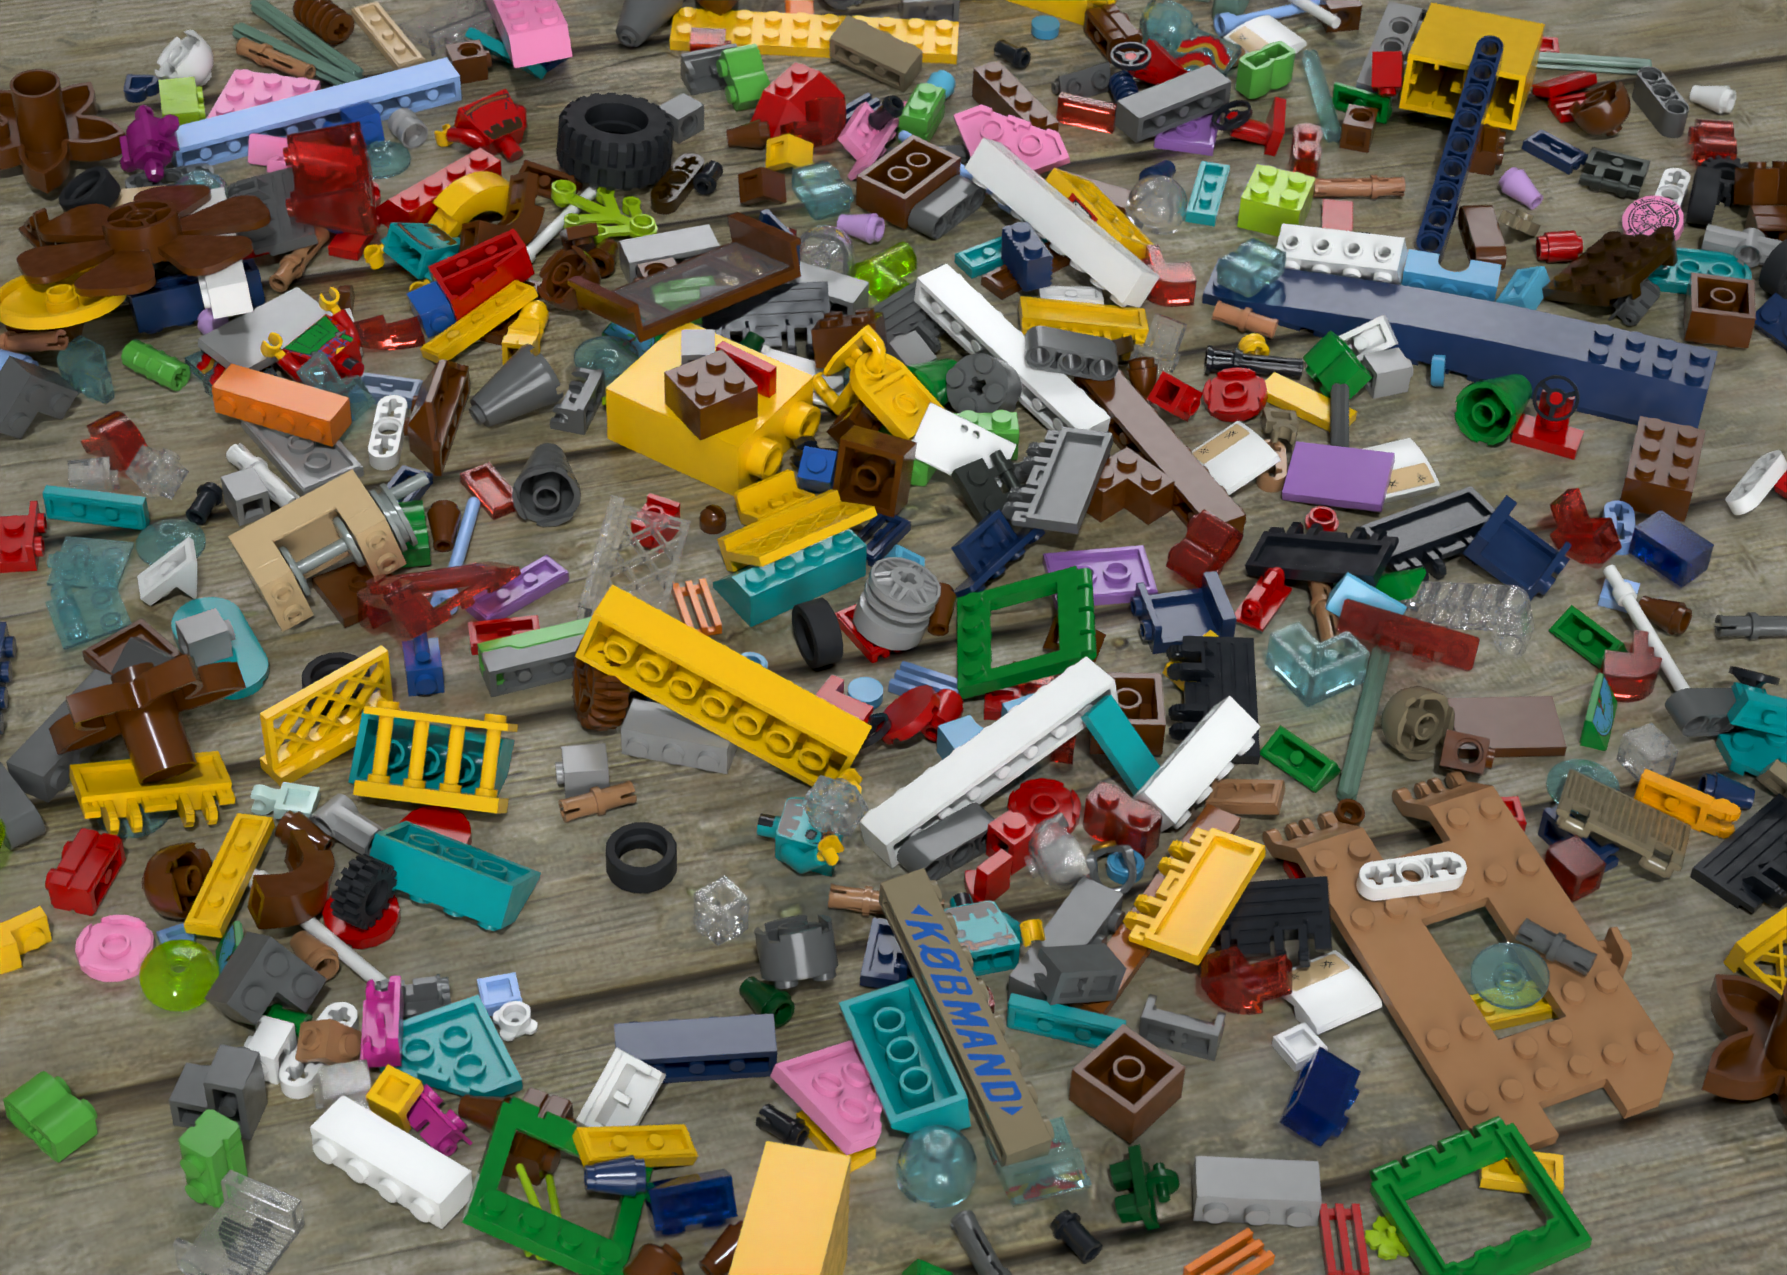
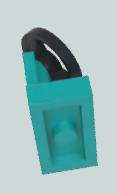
[1727,666,1787,737]

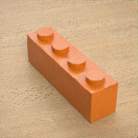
[212,363,352,447]

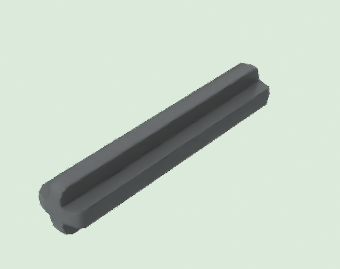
[1330,383,1349,448]

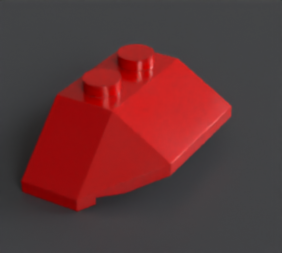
[750,62,845,138]

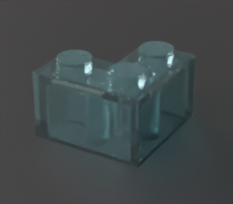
[1265,621,1370,708]

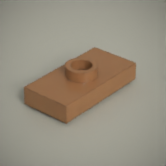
[1205,779,1286,815]

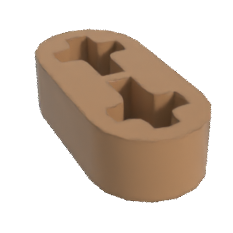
[1256,439,1287,493]

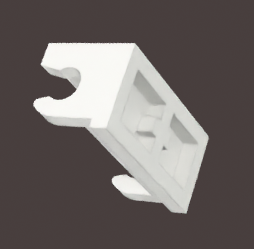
[576,1048,666,1127]

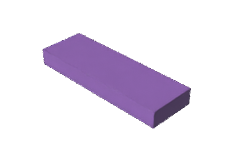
[465,554,569,621]

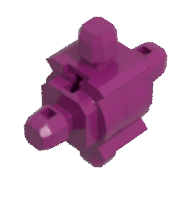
[119,105,180,183]

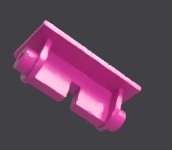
[406,1084,473,1157]

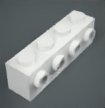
[1274,223,1407,285]
[1129,696,1261,833]
[310,1095,473,1229]

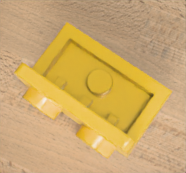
[734,469,815,526]

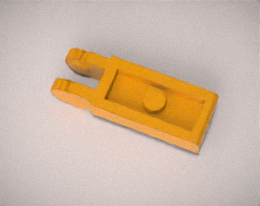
[1634,768,1742,839]

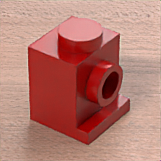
[631,493,681,553]
[986,810,1039,875]

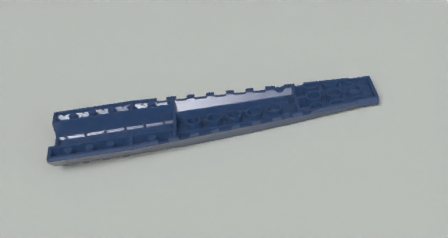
[1202,257,1718,428]

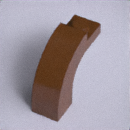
[459,172,545,253]
[247,829,335,929]

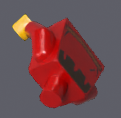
[434,89,527,162]

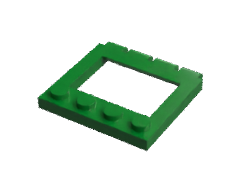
[957,566,1097,699]
[461,1096,653,1275]
[1369,1116,1592,1275]

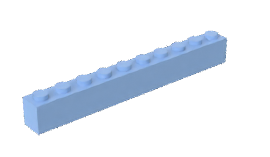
[171,57,462,167]

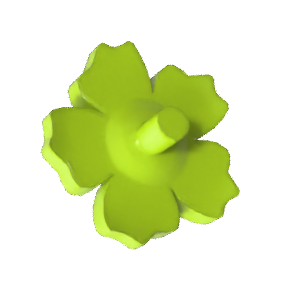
[1364,1216,1410,1260]

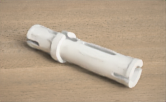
[226,443,300,508]

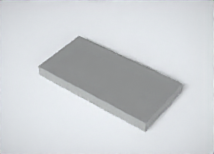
[198,287,333,371]
[240,420,364,497]

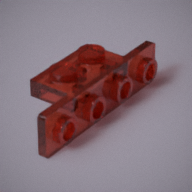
[1336,599,1480,671]

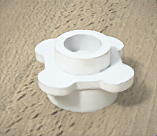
[493,1001,538,1041]

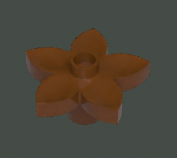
[0,69,126,194]
[49,654,246,785]
[1701,974,1787,1117]

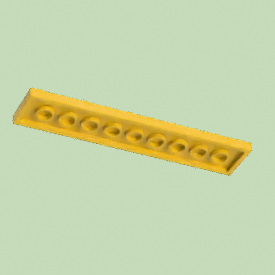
[670,7,959,64]

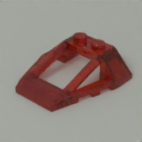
[357,561,521,639]

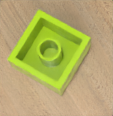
[1237,164,1316,237]

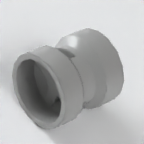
[388,108,428,149]

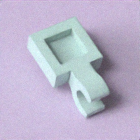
[251,782,320,819]

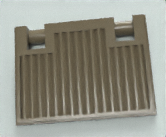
[1555,769,1691,878]

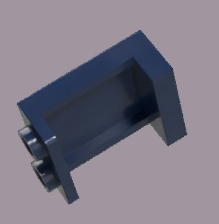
[1463,495,1572,602]
[1130,571,1237,654]

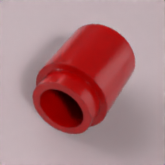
[1536,230,1583,263]
[921,689,964,741]

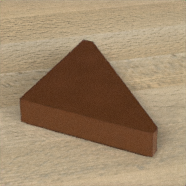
[18,208,55,248]

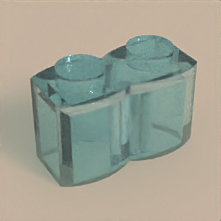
[791,161,854,221]
[1216,238,1286,298]

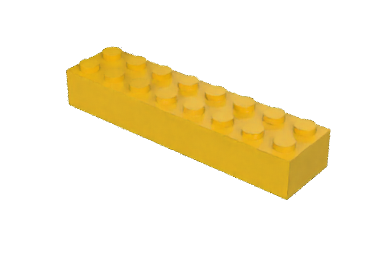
[575,584,872,792]

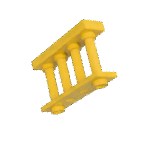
[353,700,518,814]

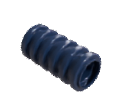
[1108,71,1139,104]

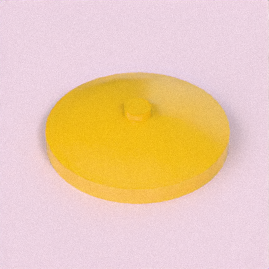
[0,263,127,330]

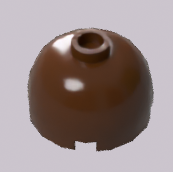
[1569,81,1631,136]
[537,246,601,311]
[142,842,213,920]

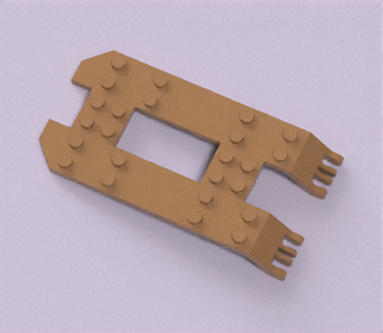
[1263,770,1674,1151]

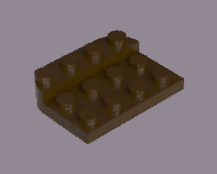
[1542,226,1678,306]

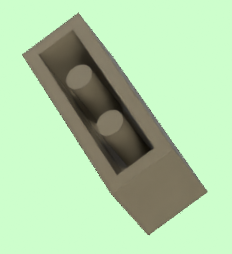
[830,15,923,92]

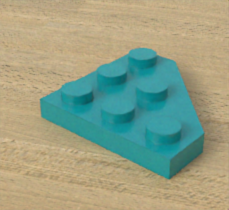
[1716,729,1787,776]
[379,995,523,1097]

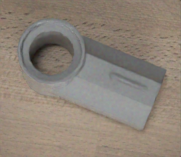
[309,793,384,855]

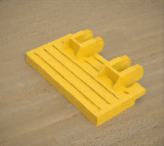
[1018,296,1149,361]
[69,751,236,835]
[1122,827,1266,966]

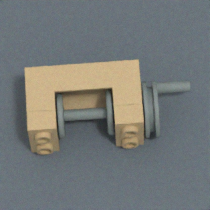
[228,469,430,632]

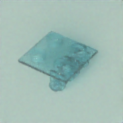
[47,536,134,592]
[45,579,132,650]

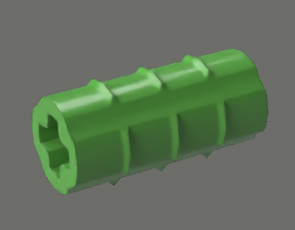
[121,339,191,391]

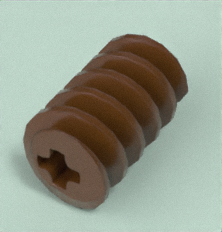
[293,0,355,45]

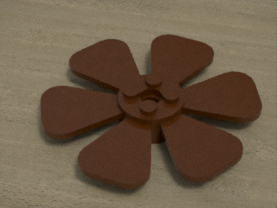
[17,184,271,297]

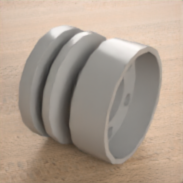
[853,557,941,650]

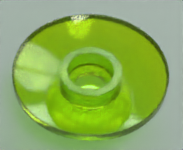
[139,939,219,1012]

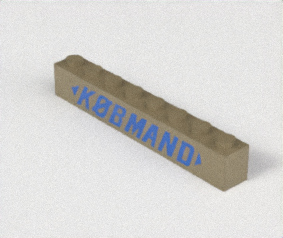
[878,868,1055,1172]

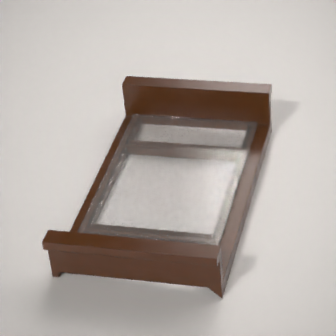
[567,212,801,343]

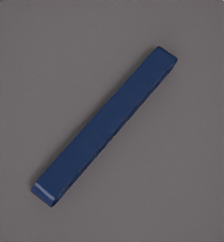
[1415,35,1504,265]

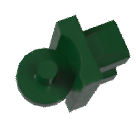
[1110,1144,1180,1230]

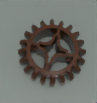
[571,638,631,731]

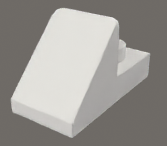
[1339,315,1398,362]
[137,537,197,606]

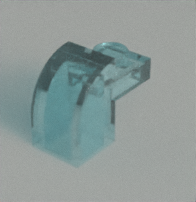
[57,335,115,405]
[296,352,375,421]

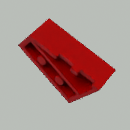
[428,228,535,322]

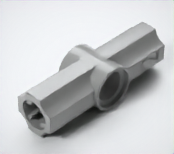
[1701,224,1782,268]

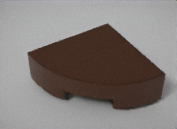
[338,285,355,315]

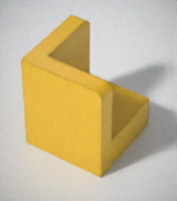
[765,134,813,173]
[365,1064,424,1133]

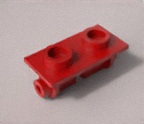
[1235,567,1292,632]

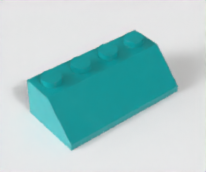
[713,528,867,627]
[348,710,515,797]
[369,821,541,931]
[839,978,971,1139]

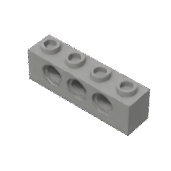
[1356,1,1423,102]

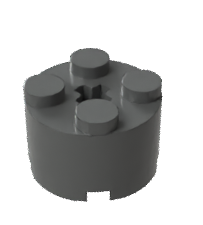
[946,353,1022,413]
[754,915,839,989]

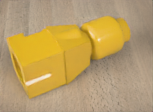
[502,300,549,365]

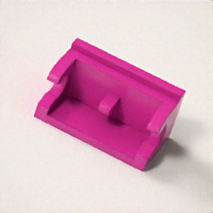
[360,976,404,1068]

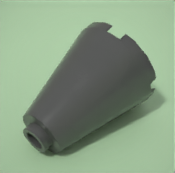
[616,0,684,47]
[469,343,564,427]
[512,443,581,527]

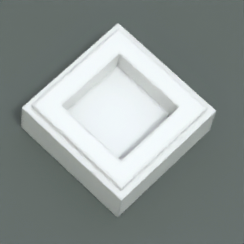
[1272,1022,1328,1072]

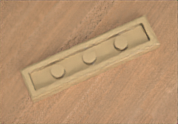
[351,1,425,70]

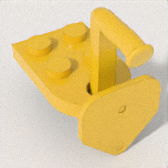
[813,325,945,440]

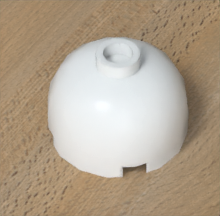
[155,30,213,87]

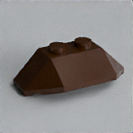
[404,359,471,476]

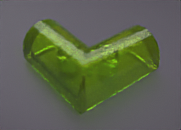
[849,241,917,302]

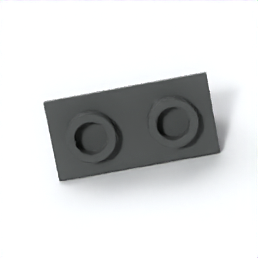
[1051,61,1111,105]
[1608,273,1660,326]
[375,974,451,1018]

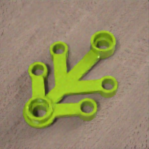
[551,180,658,244]

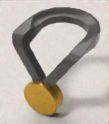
[1086,840,1137,894]

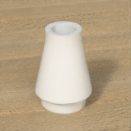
[1690,85,1736,115]

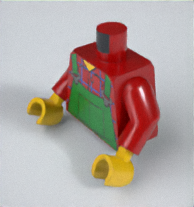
[260,287,364,387]

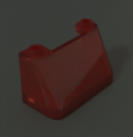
[283,121,378,236]

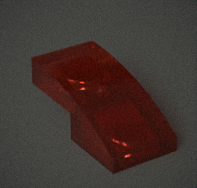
[354,315,426,350]

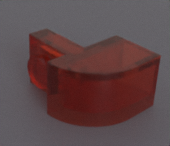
[780,97,846,149]
[1141,244,1197,307]
[80,411,152,473]
[1549,488,1622,564]
[1599,630,1662,703]
[1201,946,1293,1015]

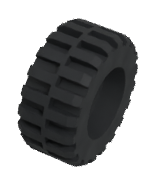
[556,92,674,191]

